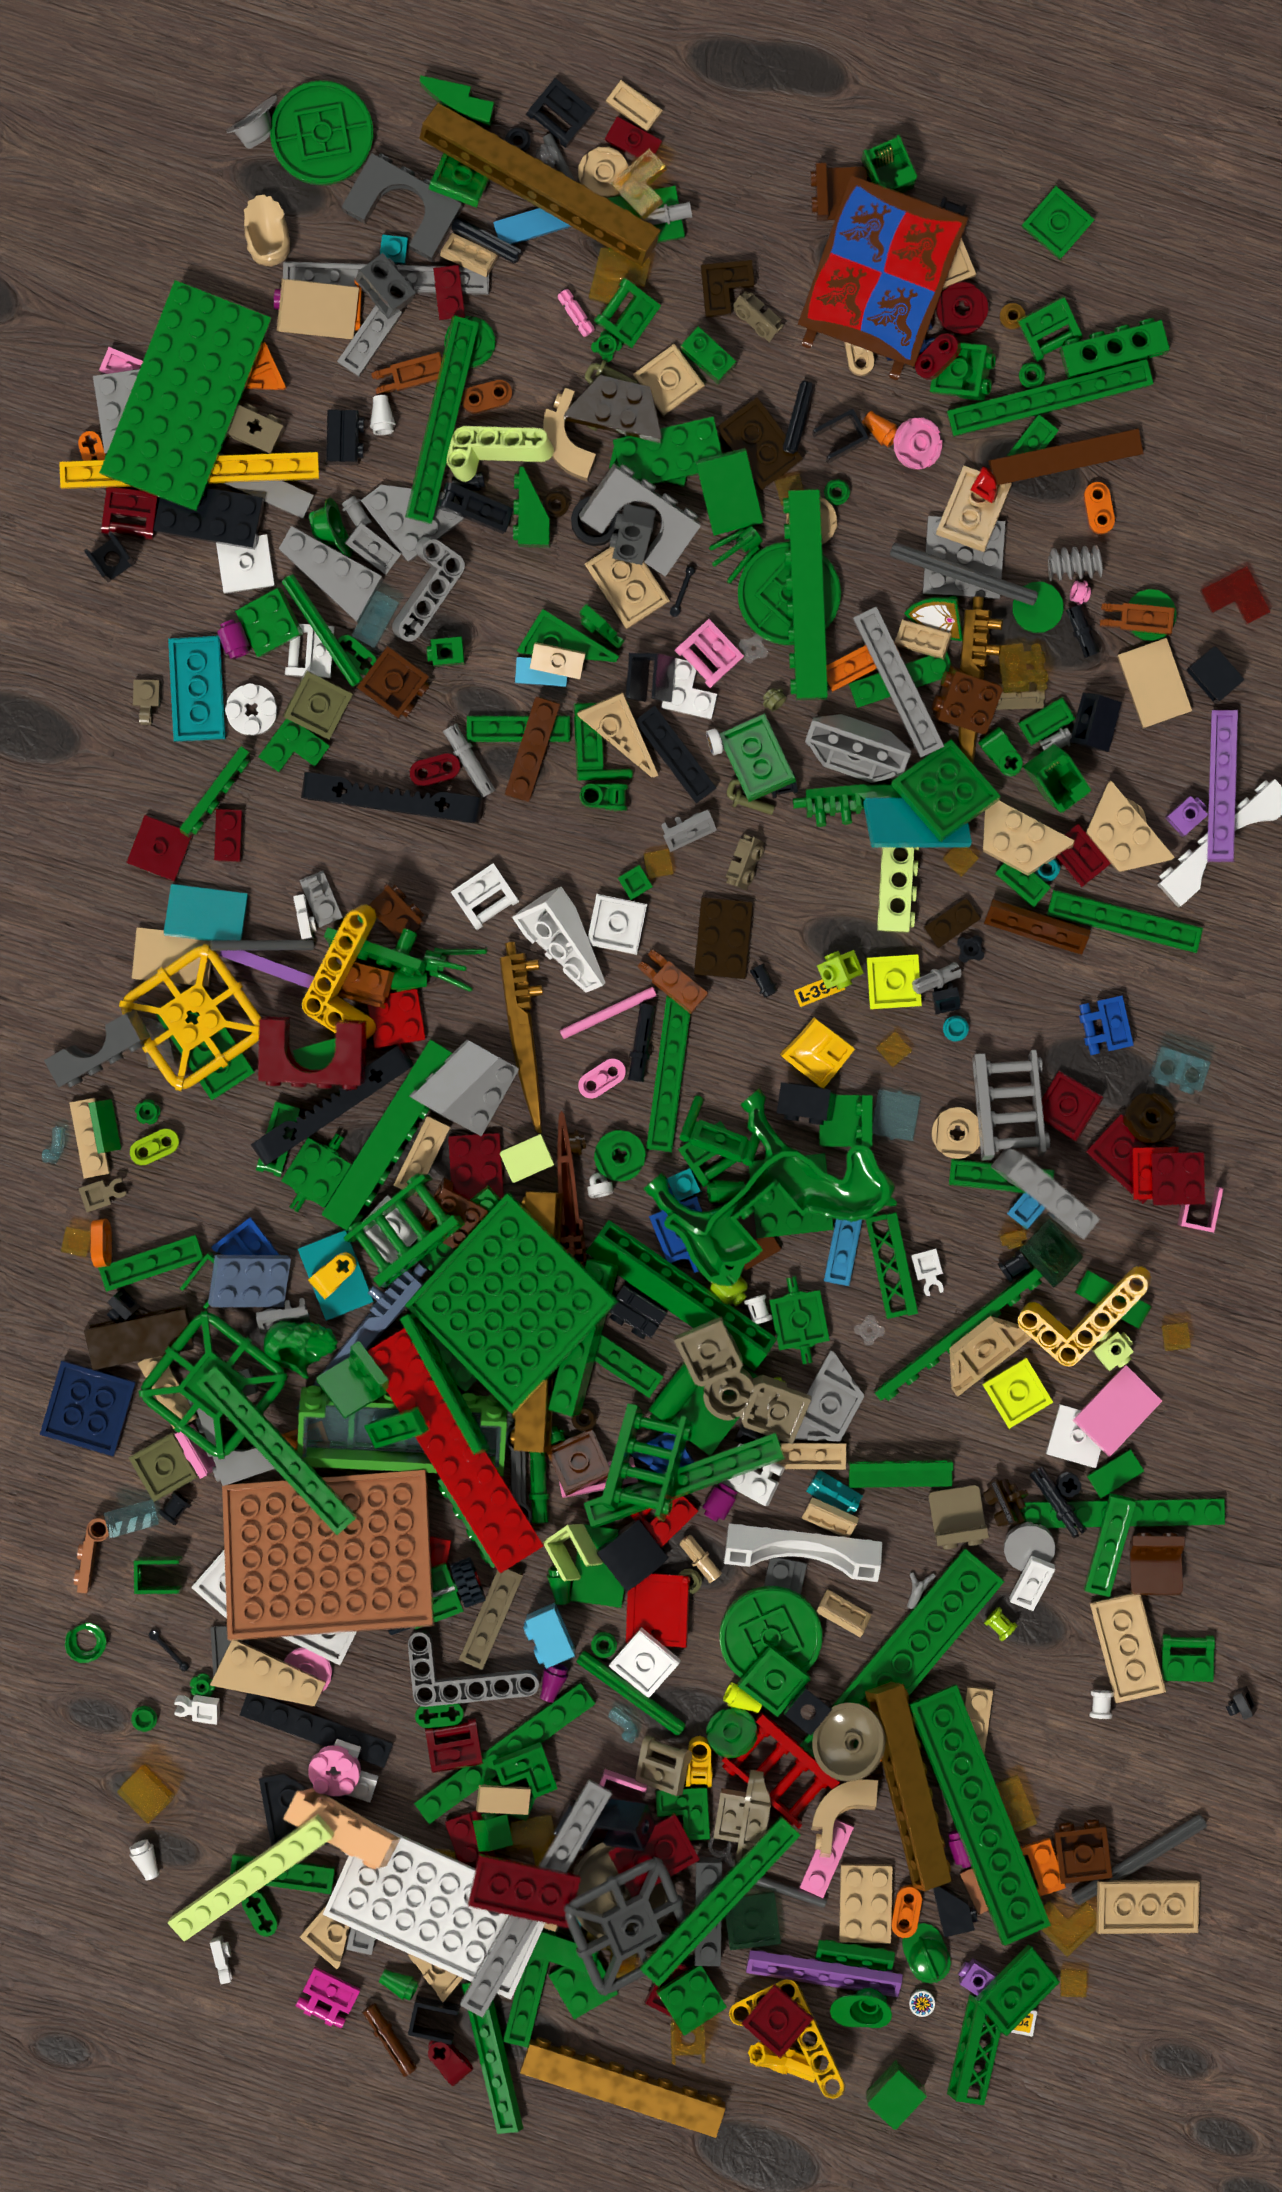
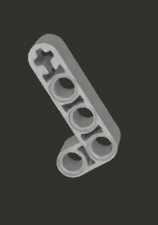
[392,537,465,641]

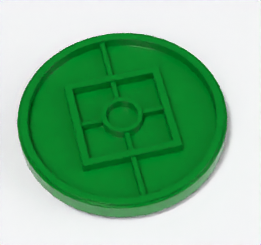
[270,81,374,186]
[738,542,841,646]
[719,1586,822,1678]

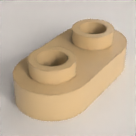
[844,342,874,376]

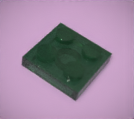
[1019,1219,1083,1288]
[726,1891,781,1950]

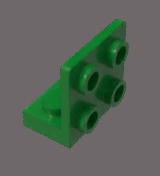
[819,1095,872,1147]
[316,1341,389,1418]

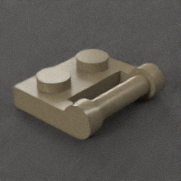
[635,1735,692,1796]

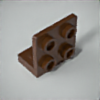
[368,884,425,940]
[419,1178,488,1250]

